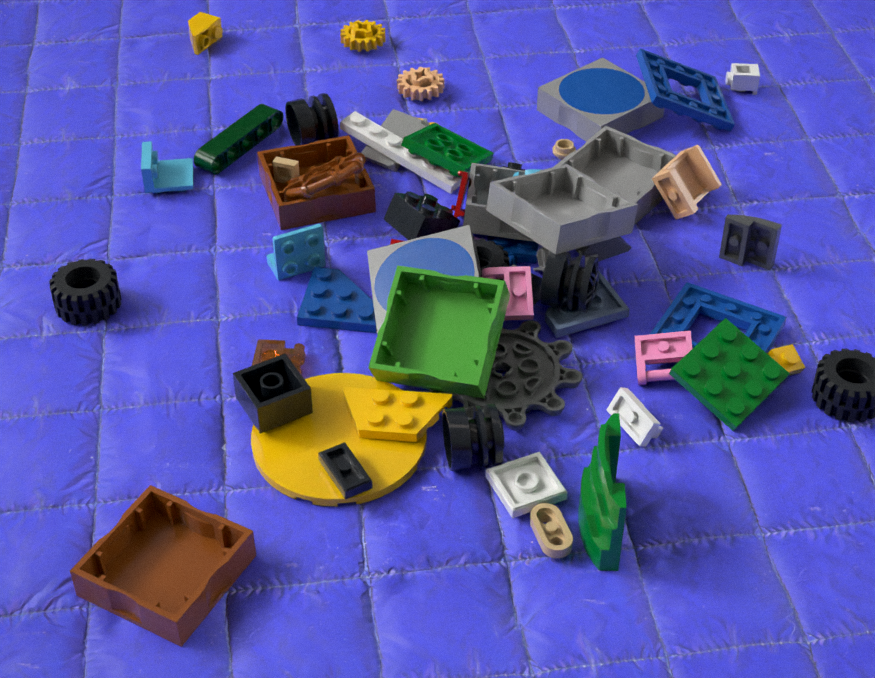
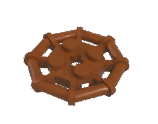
[283,152,366,201]

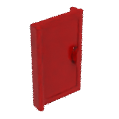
[451,171,470,218]

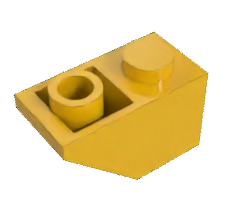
[188,12,223,55]

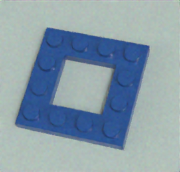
[636,48,735,132]
[650,282,787,364]

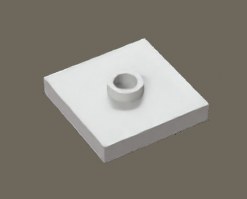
[486,452,567,518]

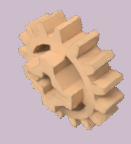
[397,67,444,101]

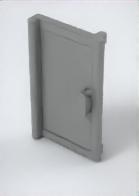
[361,109,430,172]

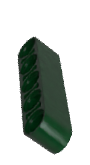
[194,104,284,174]

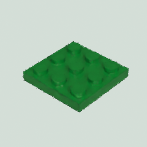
[401,123,494,177]
[669,318,790,431]

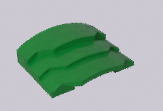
[578,413,627,571]

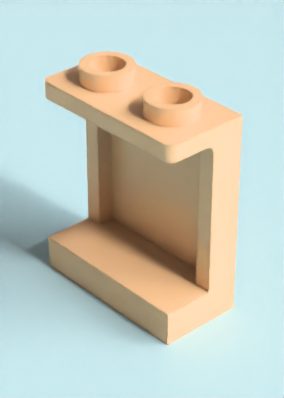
[652,145,722,220]

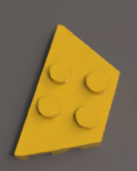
[343,386,453,442]

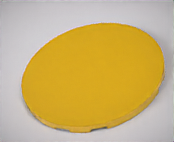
[251,373,427,507]

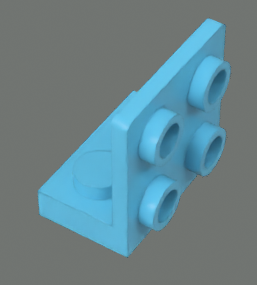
[141,141,194,193]
[266,224,326,280]

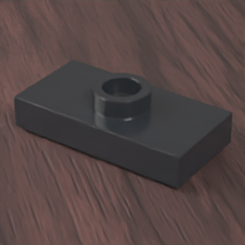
[318,442,373,499]

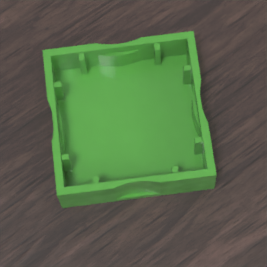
[368,265,510,398]

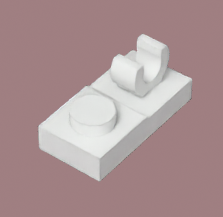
[606,387,664,447]

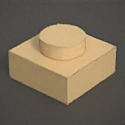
[273,157,300,184]

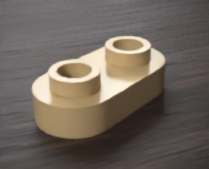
[530,503,573,558]

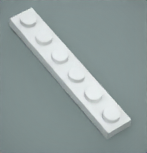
[340,111,462,194]

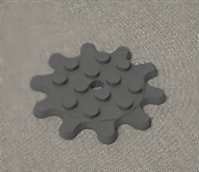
[429,320,582,430]

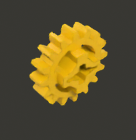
[340,20,386,52]

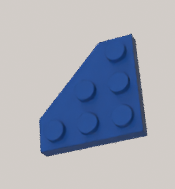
[297,267,377,333]

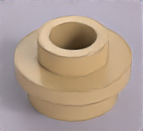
[552,139,576,160]

